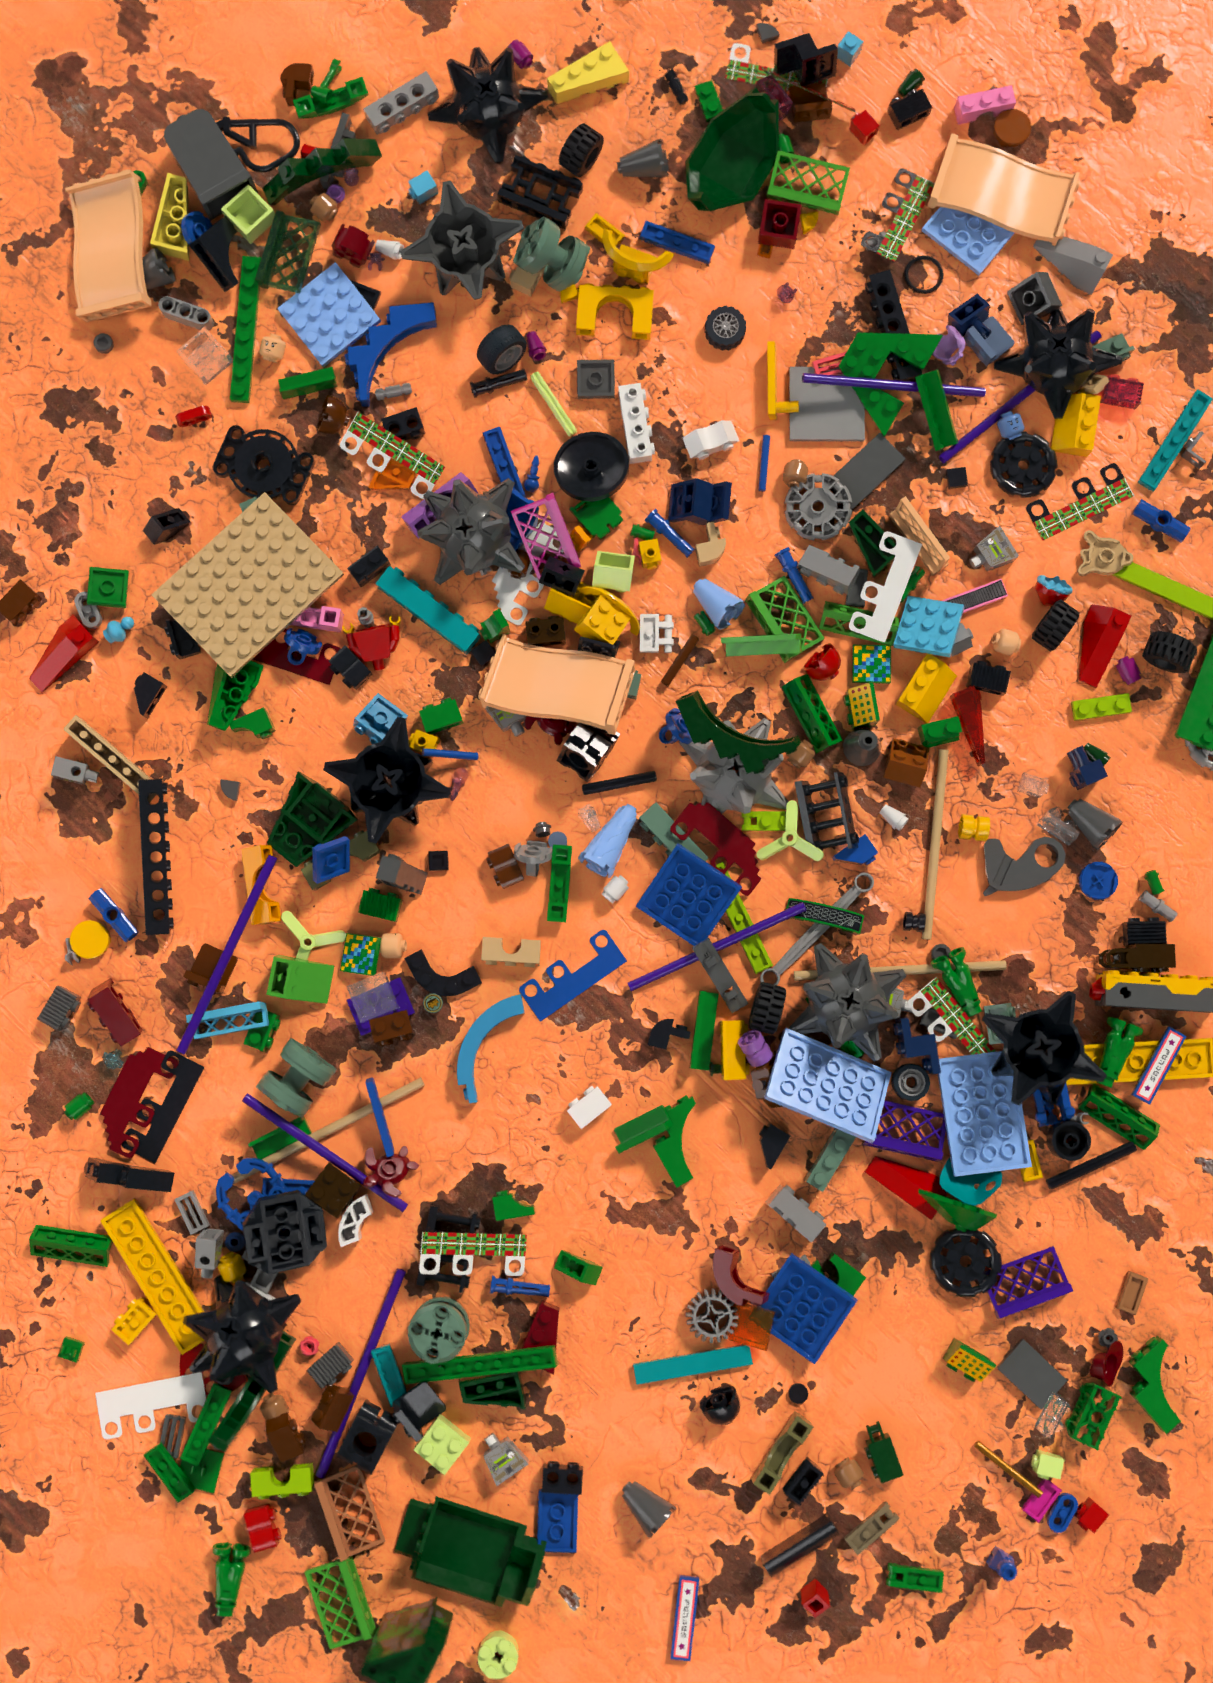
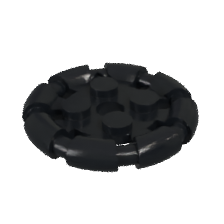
[990,431,1058,498]
[930,1229,1002,1298]

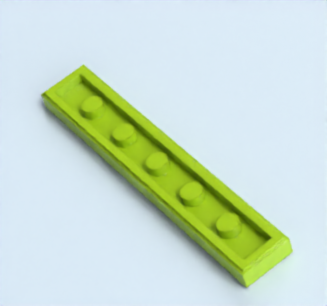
[1112,562,1213,620]
[716,862,773,974]

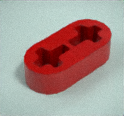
[175,405,212,427]

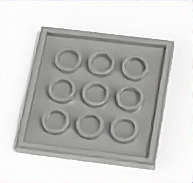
[789,367,865,442]

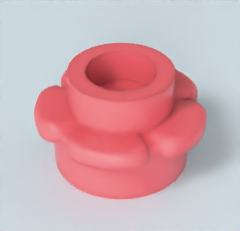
[300,1336,319,1356]

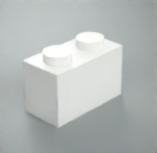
[567,1086,612,1129]

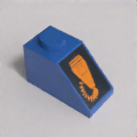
[831,834,878,865]

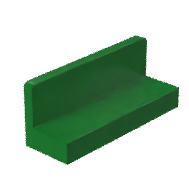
[278,367,338,400]
[614,1105,673,1153]
[248,1116,312,1159]

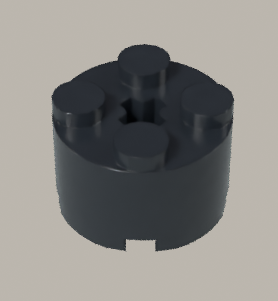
[1046,1121,1091,1161]

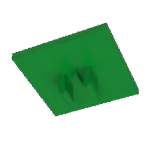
[180,1445,224,1493]

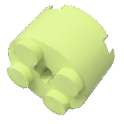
[478,1630,519,1679]

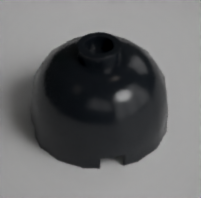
[700,1386,740,1425]

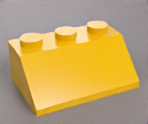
[1051,393,1101,457]
[544,582,598,624]
[895,654,957,724]
[720,1020,750,1080]

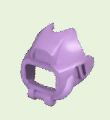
[932,325,965,366]

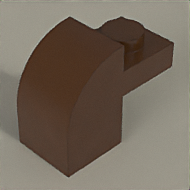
[280,63,314,107]

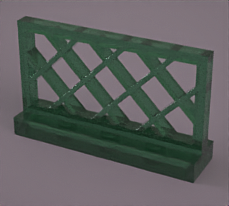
[255,210,321,293]

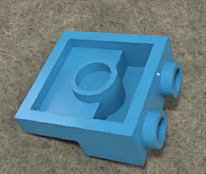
[353,693,408,744]

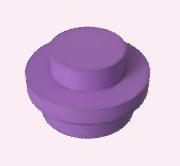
[326,184,345,203]

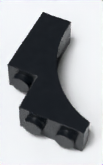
[84,1157,175,1192]

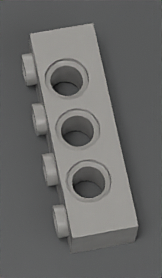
[363,71,439,135]

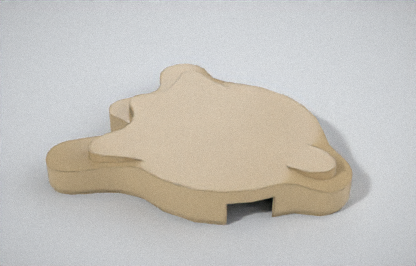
[1077,530,1133,577]

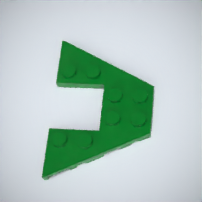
[839,332,943,437]

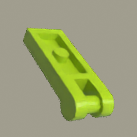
[741,811,786,831]

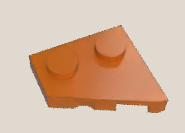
[368,457,417,490]

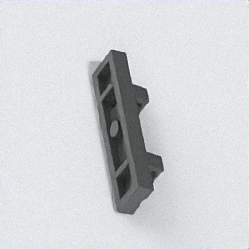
[320,112,356,190]
[692,938,749,1013]

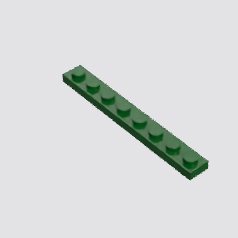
[230,256,262,403]
[402,1345,558,1384]

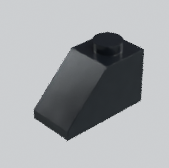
[143,508,190,545]
[134,672,168,719]
[758,1123,790,1170]

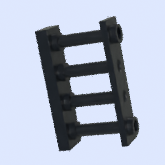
[794,772,859,851]
[416,1204,481,1293]

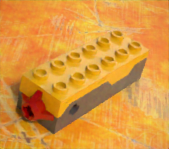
[1089,970,1213,1013]

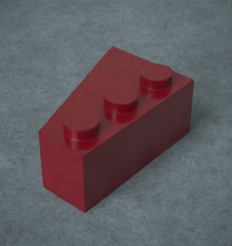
[87,978,142,1046]
[521,1300,560,1375]

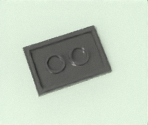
[996,1338,1068,1410]

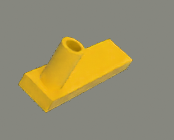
[767,341,799,420]

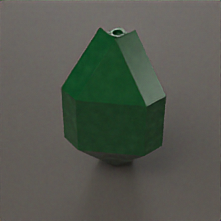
[685,87,779,211]

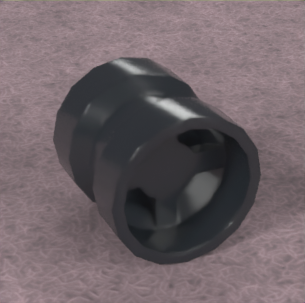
[903,912,926,933]

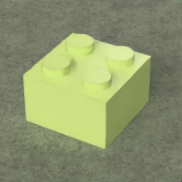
[221,184,277,244]
[592,551,635,592]
[414,1414,471,1475]

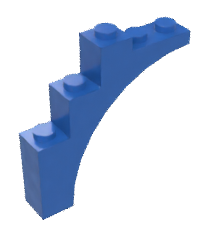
[345,302,437,407]

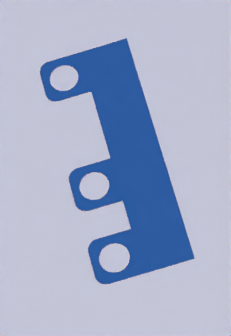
[519,930,627,1022]

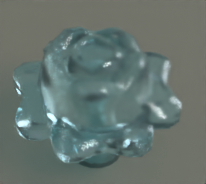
[102,1049,124,1070]

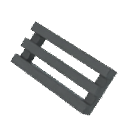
[160,1414,186,1458]

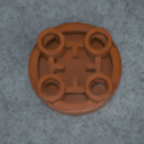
[993,109,1031,147]

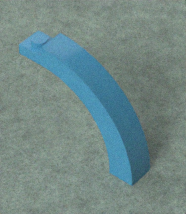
[457,994,525,1104]

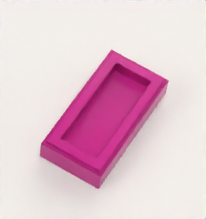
[1021,1479,1062,1523]

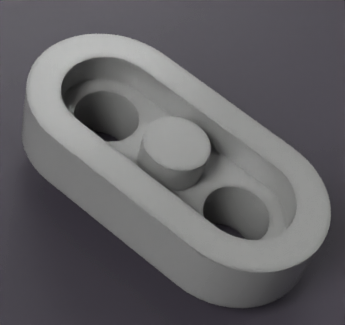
[74,592,102,629]

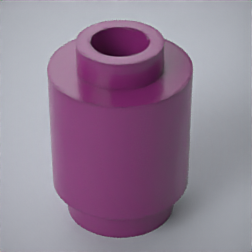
[507,40,533,69]
[1116,656,1142,685]

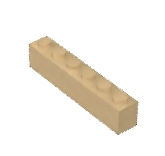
[63,715,165,804]

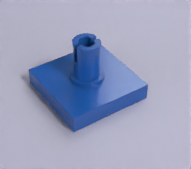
[312,836,350,884]

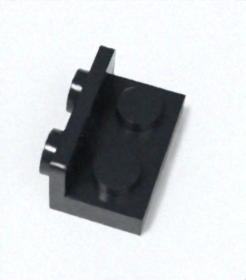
[164,619,201,659]

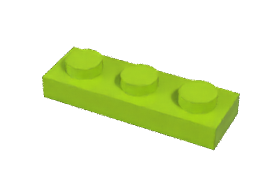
[1071,693,1132,721]

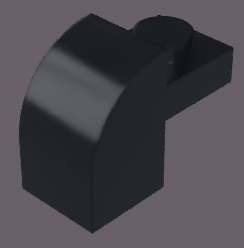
[647,1019,691,1050]

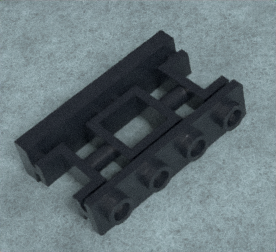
[497,155,583,230]

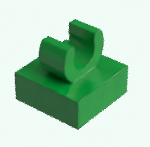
[58,1336,85,1363]

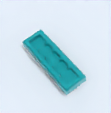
[371,1343,407,1407]

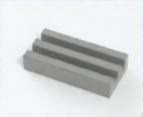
[174,1190,210,1235]

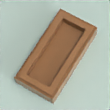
[1116,1271,1149,1316]

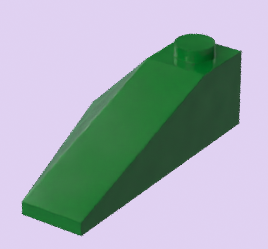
[207,661,263,731]
[918,1189,997,1232]

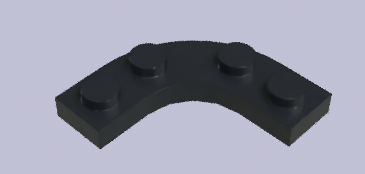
[404,949,482,996]

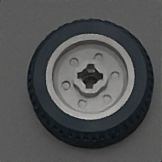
[477,325,527,374]

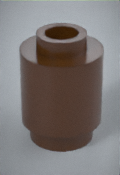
[508,549,531,579]

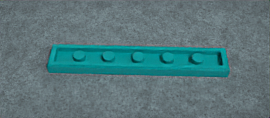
[1137,389,1213,492]
[633,1344,753,1385]

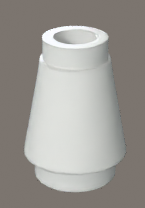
[375,240,404,260]
[879,804,909,831]

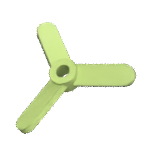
[757,800,824,861]
[281,911,346,960]

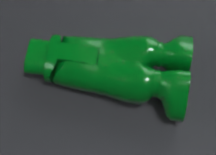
[931,947,982,1017]
[1097,1017,1143,1088]
[212,1542,251,1617]

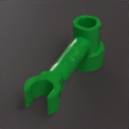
[310,58,342,104]

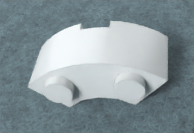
[683,420,739,460]
[338,1194,374,1247]

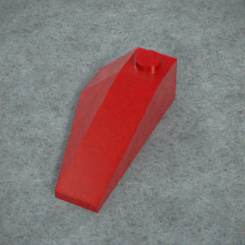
[1078,604,1132,688]
[29,614,99,693]
[864,1156,948,1220]

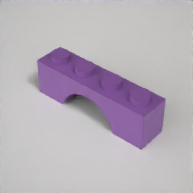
[401,472,479,539]

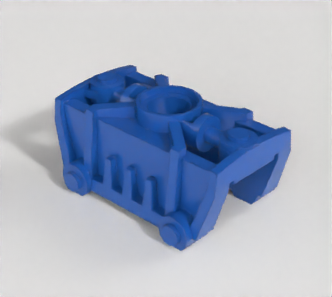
[1033,1083,1075,1127]

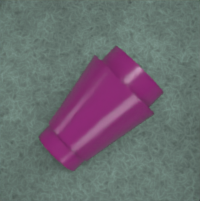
[526,331,547,361]

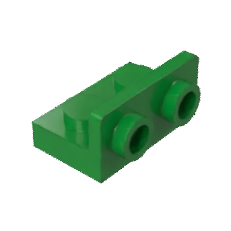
[243,1011,281,1052]

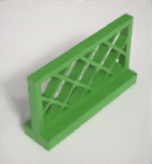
[767,150,850,215]
[745,575,825,663]
[304,1556,377,1649]

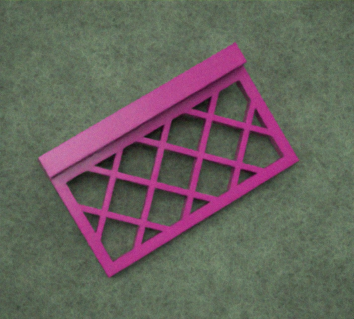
[511,493,581,581]

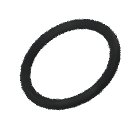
[904,256,944,294]

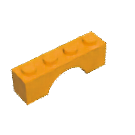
[241,845,281,925]

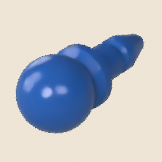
[524,455,540,492]

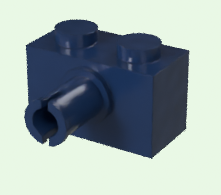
[948,293,992,339]

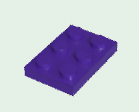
[347,977,415,1036]

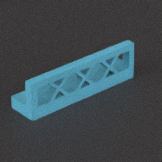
[186,1001,269,1039]

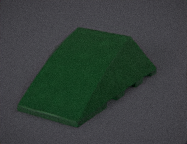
[267,771,358,867]

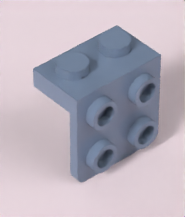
[964,316,1015,367]

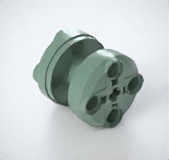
[513,217,590,292]
[256,1038,337,1118]
[408,1296,470,1364]

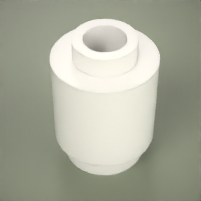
[602,875,629,904]

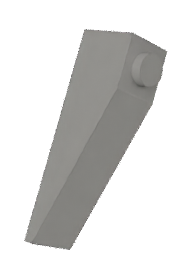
[1033,236,1113,295]

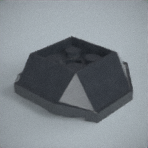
[242,1190,327,1274]

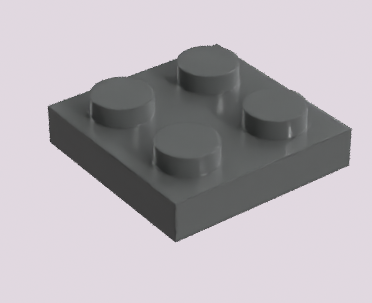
[577,360,615,399]

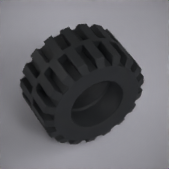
[559,123,604,177]
[1032,599,1080,652]
[1142,631,1197,673]
[749,982,786,1035]

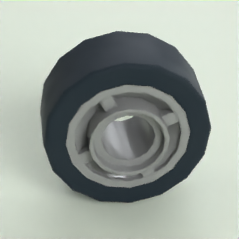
[891,1064,930,1101]

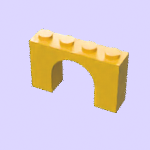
[576,283,654,340]

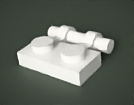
[640,614,674,653]

